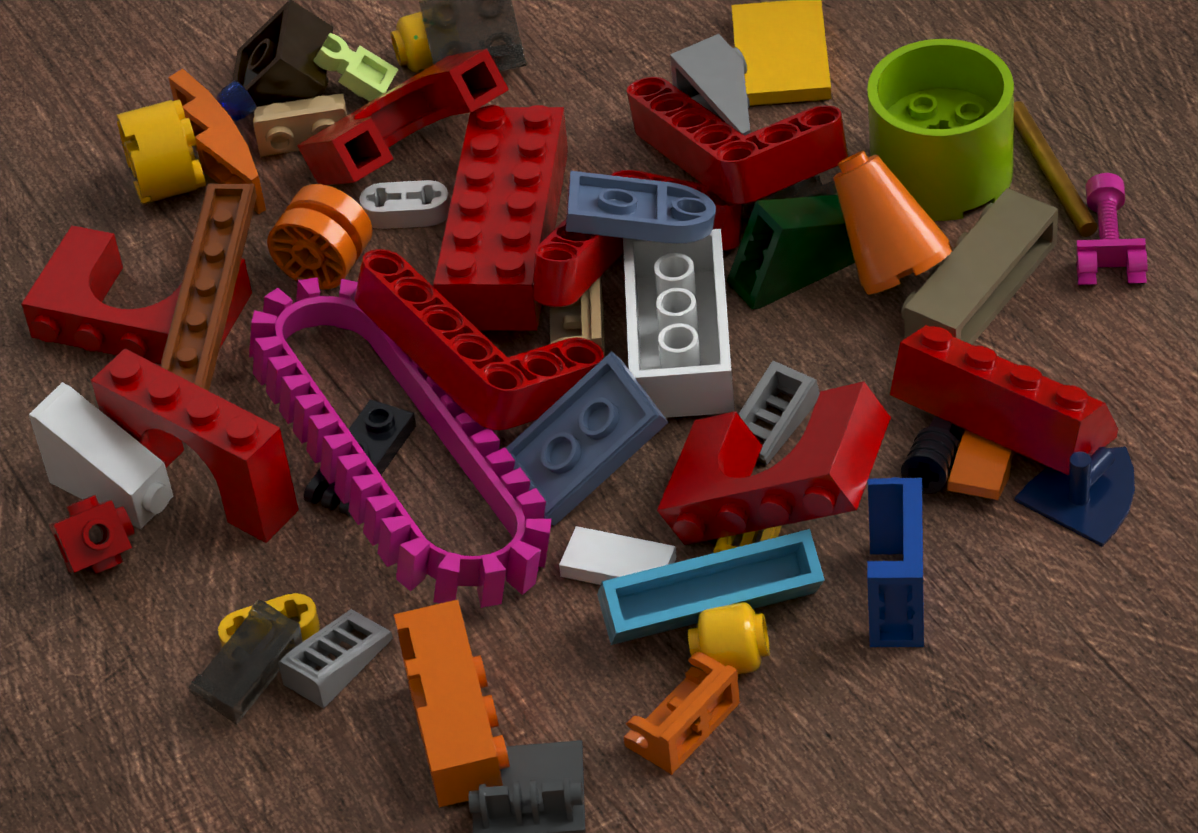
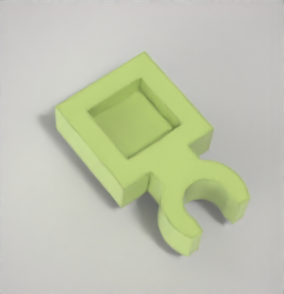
[313,33,398,102]

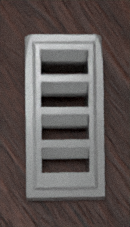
[738,361,820,465]
[278,609,393,709]

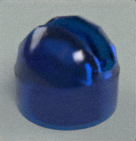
[217,80,256,121]

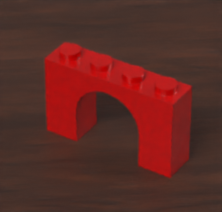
[297,48,509,185]
[21,225,252,364]
[91,349,299,543]
[657,381,891,545]

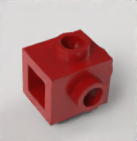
[49,495,135,574]

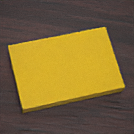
[731,0,832,106]

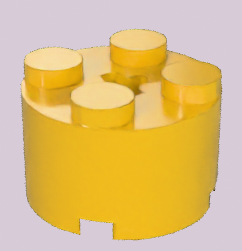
[116,100,206,205]

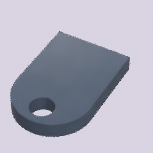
[565,171,716,244]

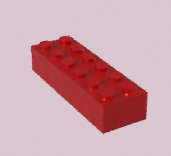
[433,105,568,331]

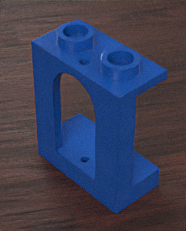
[867,477,924,647]

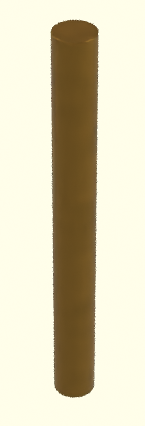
[1014,101,1098,237]

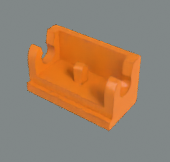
[624,652,740,775]

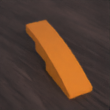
[168,69,266,214]

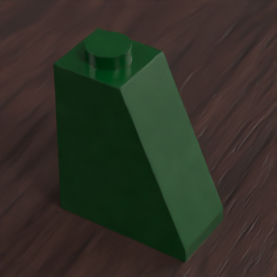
[727,195,855,309]

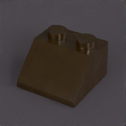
[227,0,333,114]

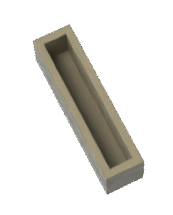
[901,188,1058,345]

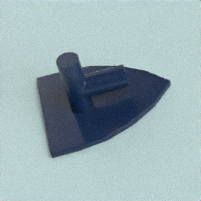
[1014,447,1135,547]

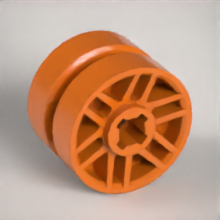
[267,184,373,290]

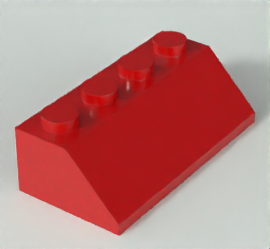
[890,325,1119,475]

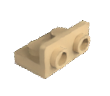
[253,93,347,157]

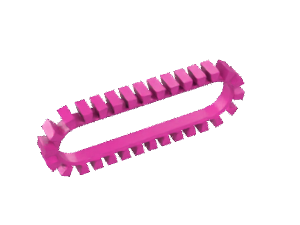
[249,278,551,608]

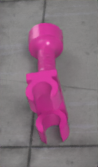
[1076,173,1148,285]

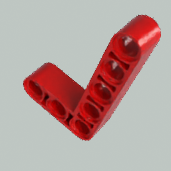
[626,77,848,204]
[533,170,742,307]
[355,249,604,431]

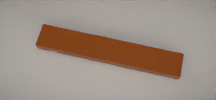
[160,184,257,391]

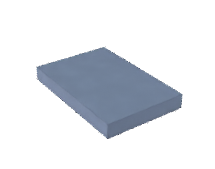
[506,351,669,526]

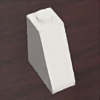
[29,382,173,529]

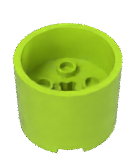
[867,39,1014,221]

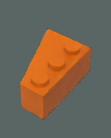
[394,599,510,808]

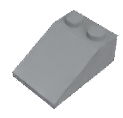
[670,34,751,204]

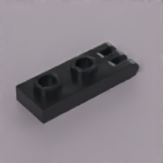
[304,399,416,516]

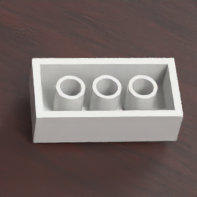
[623,229,734,418]

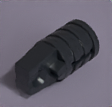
[901,416,961,494]

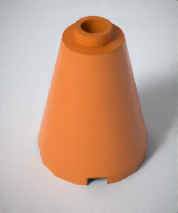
[833,151,952,295]

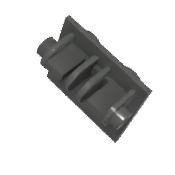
[469,740,586,833]

